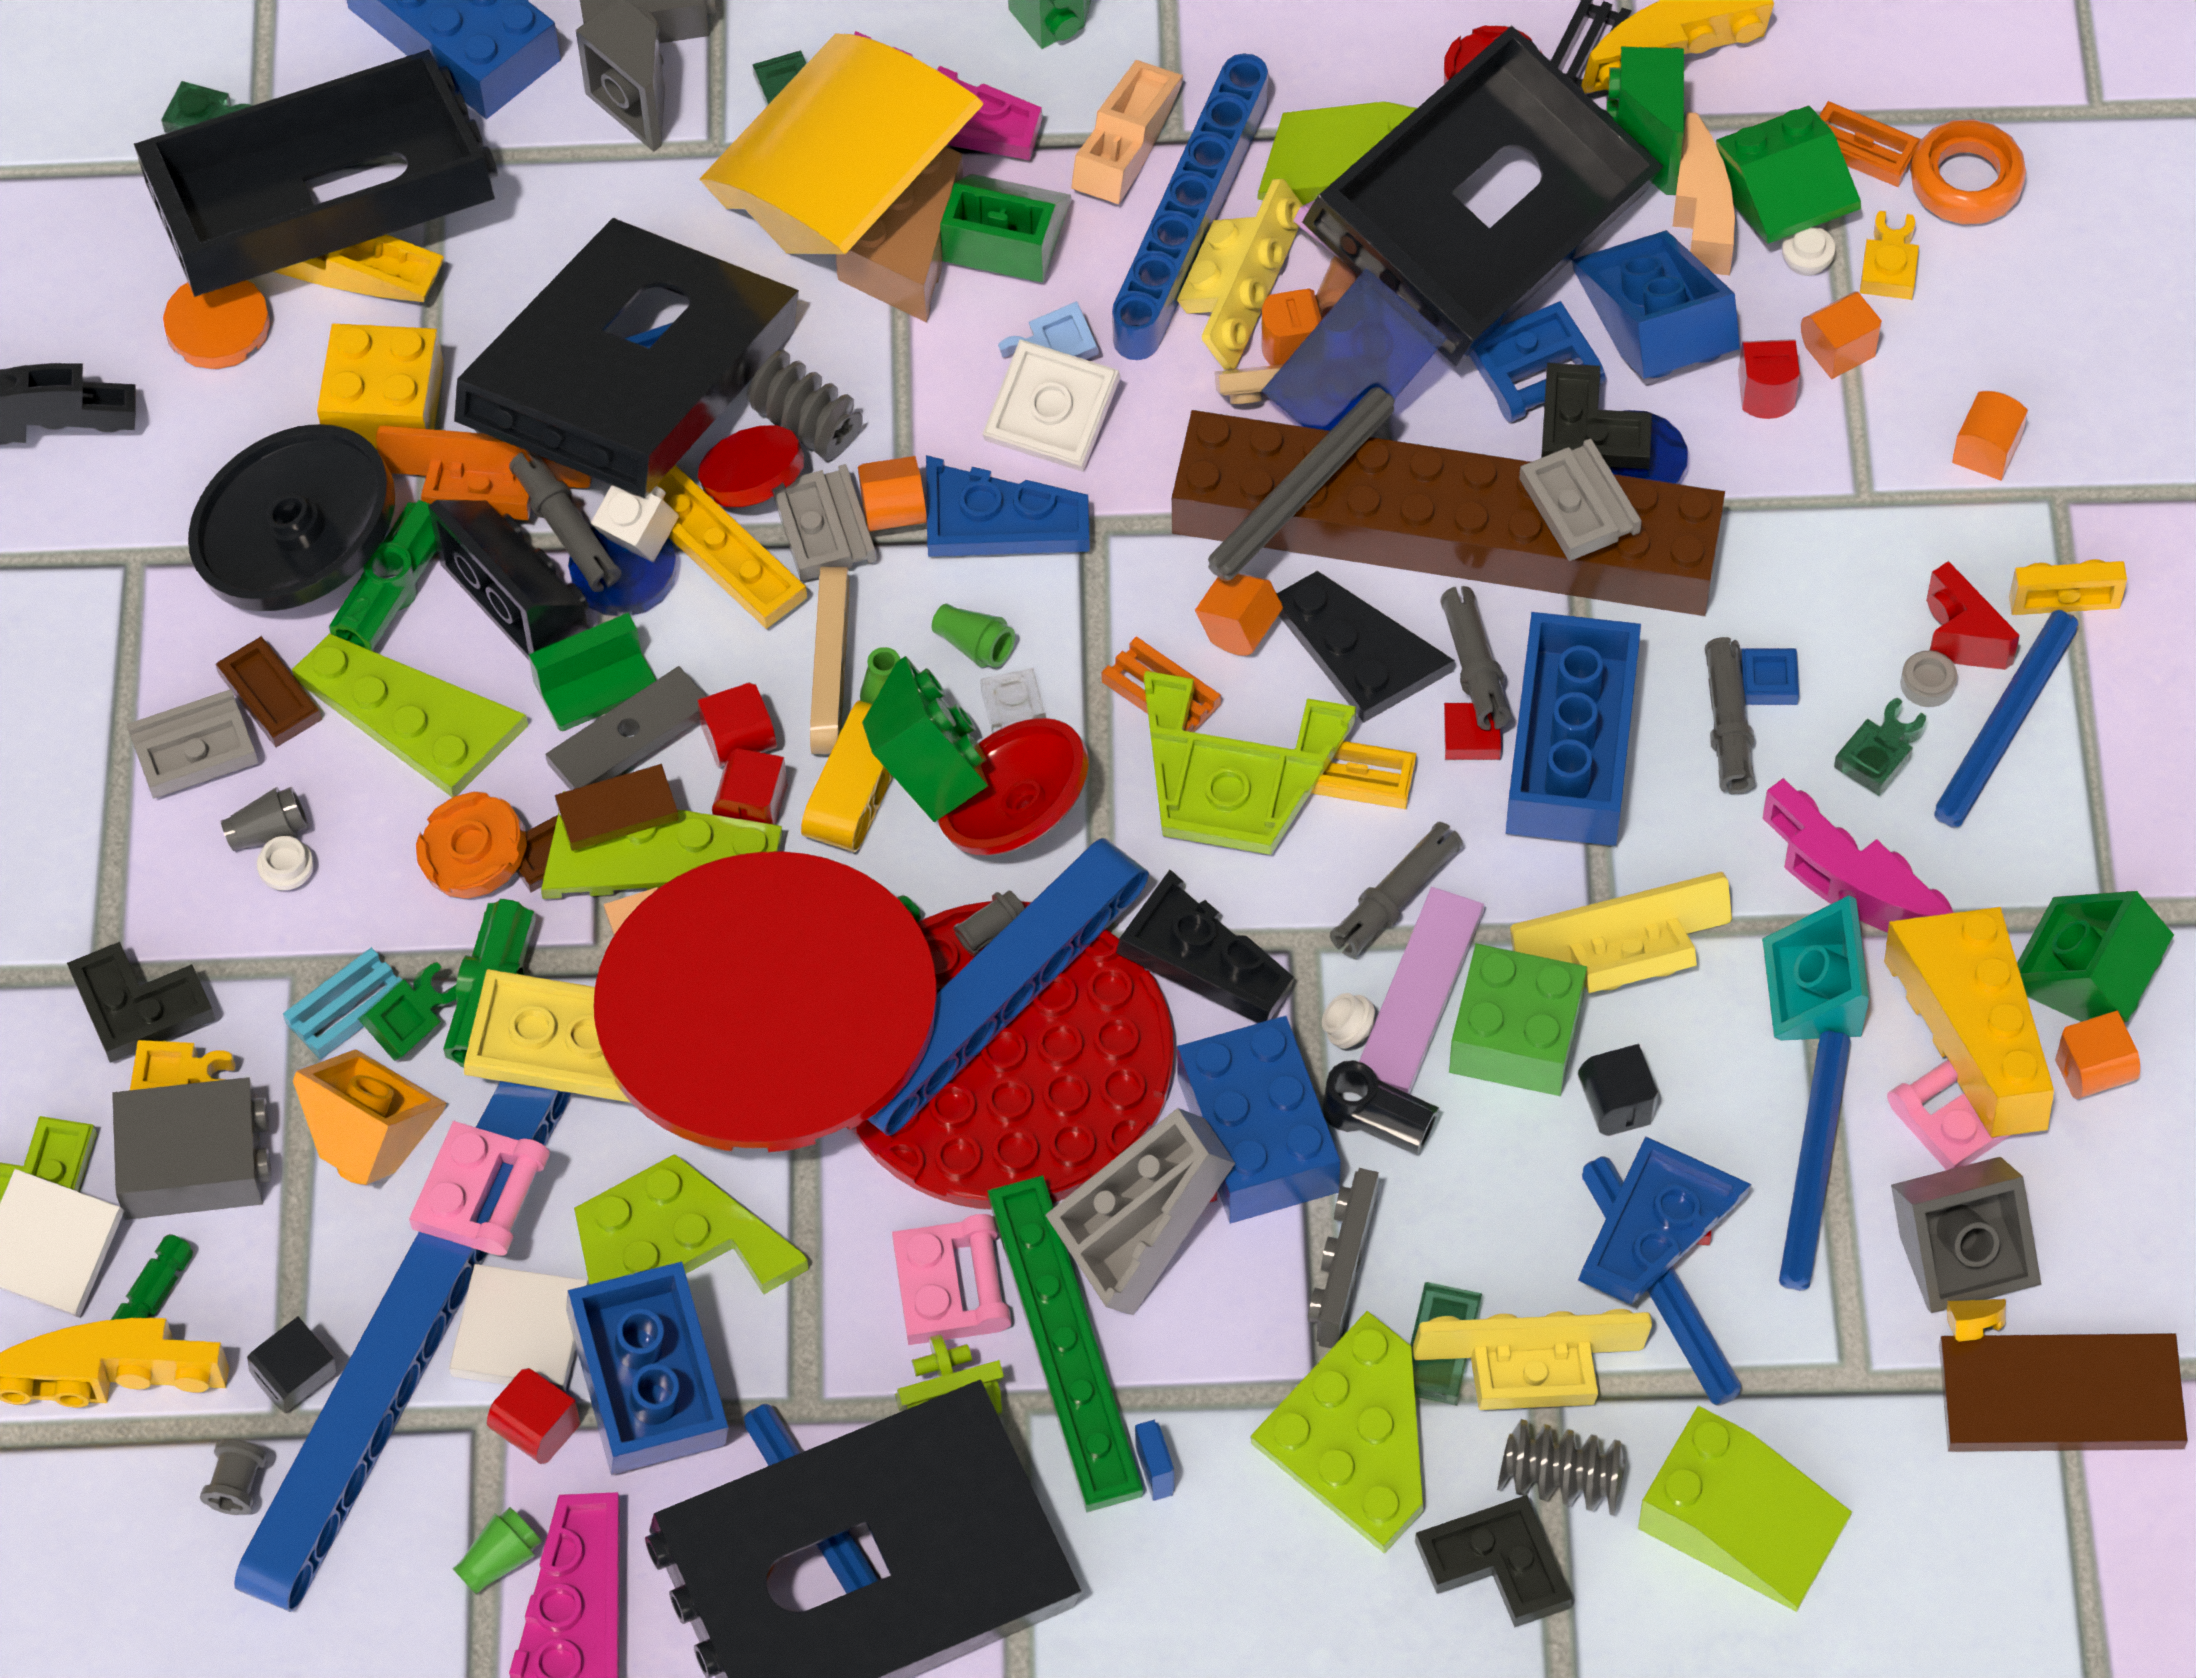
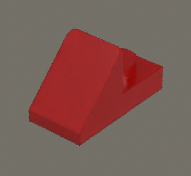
[1926,561,2020,670]

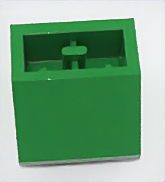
[940,174,1071,283]
[862,656,988,822]

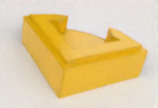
[1947,1299,2006,1342]

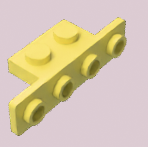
[1177,179,1303,370]
[1510,872,1732,993]
[1412,1309,1652,1410]

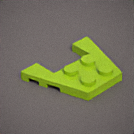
[1144,671,1356,855]
[574,1154,809,1295]

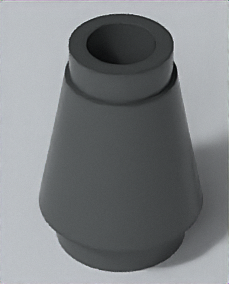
[221,787,308,851]

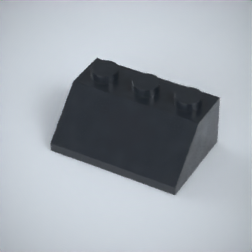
[428,500,589,660]

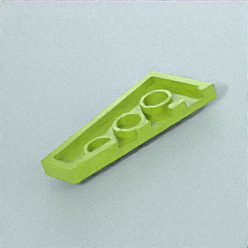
[292,633,528,797]
[541,791,782,899]

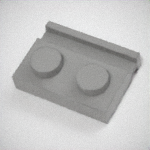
[1519,438,1641,561]
[772,464,876,581]
[126,689,258,799]

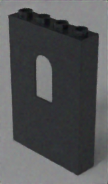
[1302,25,1664,367]
[134,49,498,297]
[454,218,799,498]
[645,1379,1082,1678]

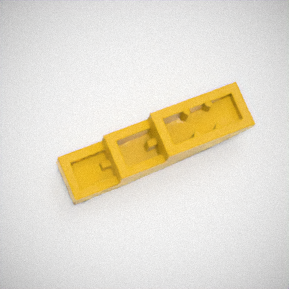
[273,235,444,302]

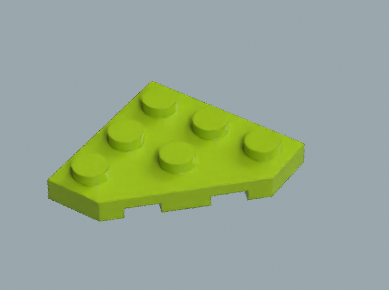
[1250,1311,1423,1554]

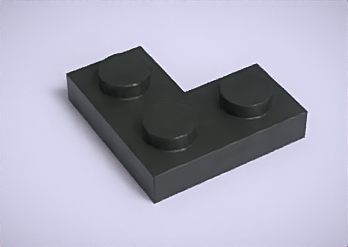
[1541,363,1652,469]
[67,941,216,1063]
[1415,1495,1571,1628]

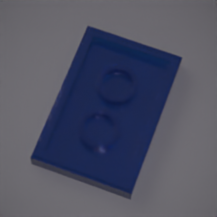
[1261,268,1447,431]

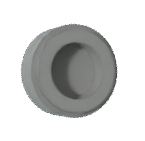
[1900,651,1957,707]

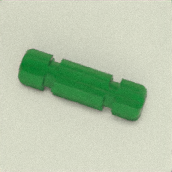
[111,1234,193,1320]

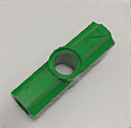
[329,500,437,651]
[443,898,536,1068]

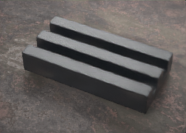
[1551,0,1632,96]

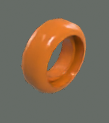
[1910,119,2026,225]

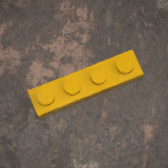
[657,465,807,629]

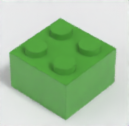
[1449,943,1587,1096]

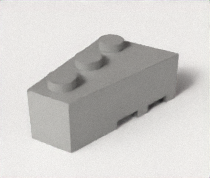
[1046,1108,1235,1315]

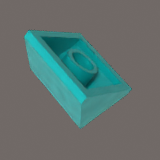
[1762,895,1869,1041]

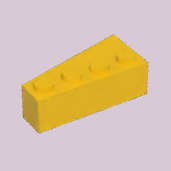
[1884,907,2054,1138]

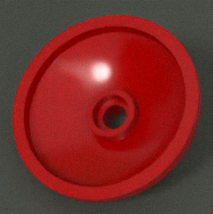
[938,718,1089,855]

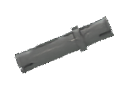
[509,451,621,592]
[1440,586,1512,730]
[1704,637,1755,794]
[1329,822,1463,958]

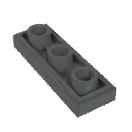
[545,666,707,790]
[1308,1168,1379,1349]

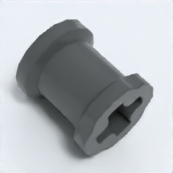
[200,1439,268,1515]

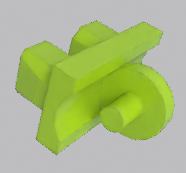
[894,1334,1004,1416]

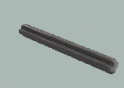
[1208,387,1395,581]

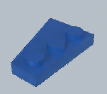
[926,455,1090,557]
[1578,1136,1752,1305]

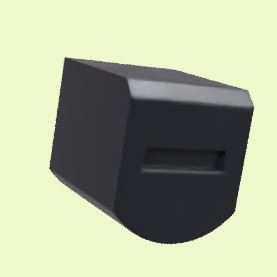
[1578,1043,1658,1136]
[247,1316,336,1413]

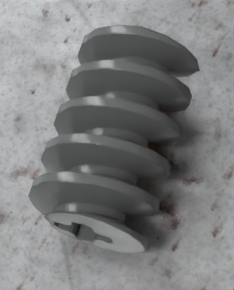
[746,349,863,460]
[1497,1419,1626,1516]

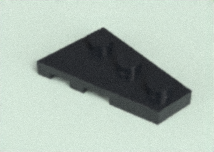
[1276,571,1455,723]
[1116,869,1294,1023]

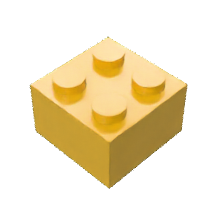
[317,323,444,450]

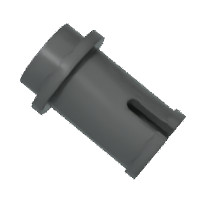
[953,890,1025,957]

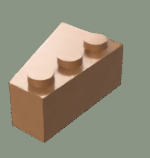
[835,146,963,323]

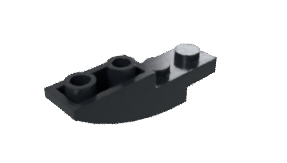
[0,363,136,445]

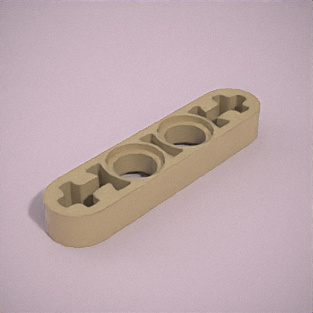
[810,567,850,754]

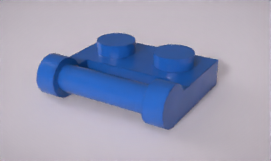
[1469,301,1606,422]

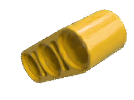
[801,700,893,852]

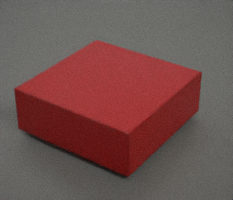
[1444,703,1501,760]

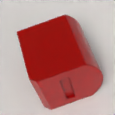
[1738,339,1800,419]
[697,682,777,767]
[712,748,788,825]
[487,1368,581,1464]

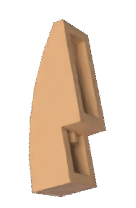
[1071,60,1183,204]
[1672,112,1735,276]

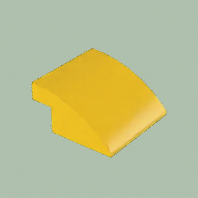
[699,33,984,255]

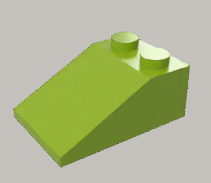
[1257,101,1417,205]
[1638,1405,1852,1612]

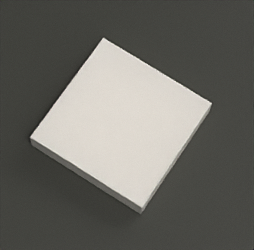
[982,339,1121,472]
[0,1169,124,1318]
[449,1264,589,1393]

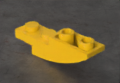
[1581,0,1774,94]
[0,1318,229,1408]

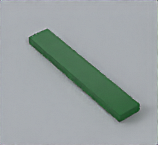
[987,1175,1143,1513]

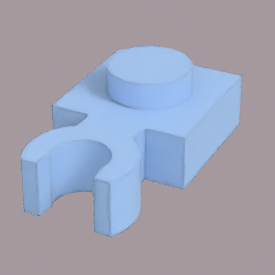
[998,301,1099,360]

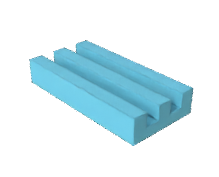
[283,947,402,1059]

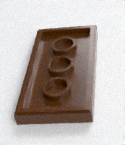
[1939,1333,2188,1452]

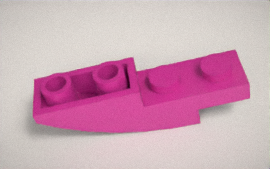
[1762,778,1954,933]

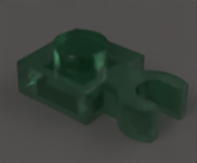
[161,81,253,133]
[1834,697,1926,796]

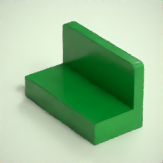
[528,612,656,731]

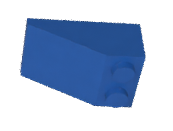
[1572,230,1740,379]

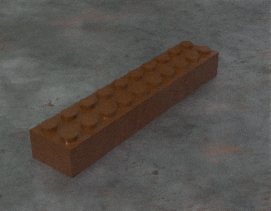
[1171,410,1726,616]

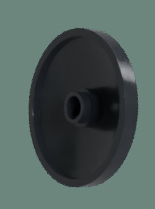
[188,424,396,612]

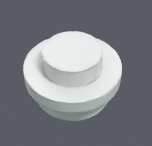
[1782,226,1835,276]
[257,836,313,890]
[1322,993,1375,1049]

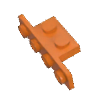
[376,426,592,520]

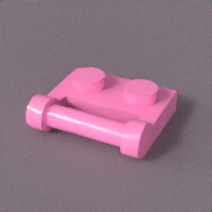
[1887,1060,2011,1170]
[409,1121,550,1256]
[892,1214,1011,1345]

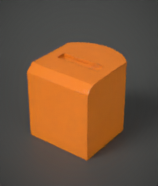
[1261,288,1325,365]
[1801,291,1882,380]
[1952,391,2028,481]
[858,456,927,532]
[1195,573,1283,656]
[2055,1010,2140,1099]

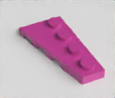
[854,31,1042,160]
[509,1492,620,1678]

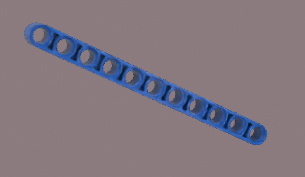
[235,1081,571,1612]

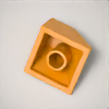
[293,1049,447,1185]

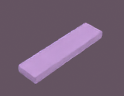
[1359,886,1484,1094]

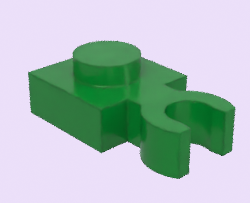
[357,962,456,1061]

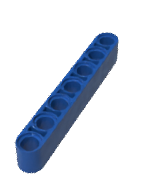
[1112,53,1268,360]
[867,838,1149,1136]

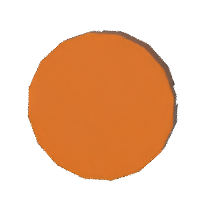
[163,280,270,369]
[416,791,527,899]

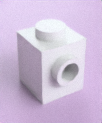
[591,485,679,563]

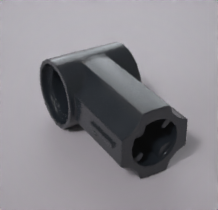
[1322,1060,1439,1155]

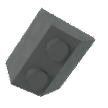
[576,0,665,152]
[1891,1157,2041,1313]

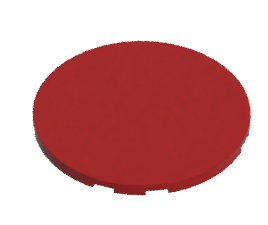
[593,851,937,1153]
[852,901,1174,1210]

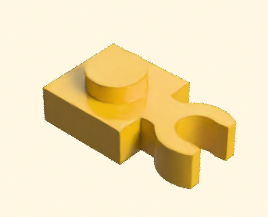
[1859,211,1919,300]
[130,1040,235,1090]

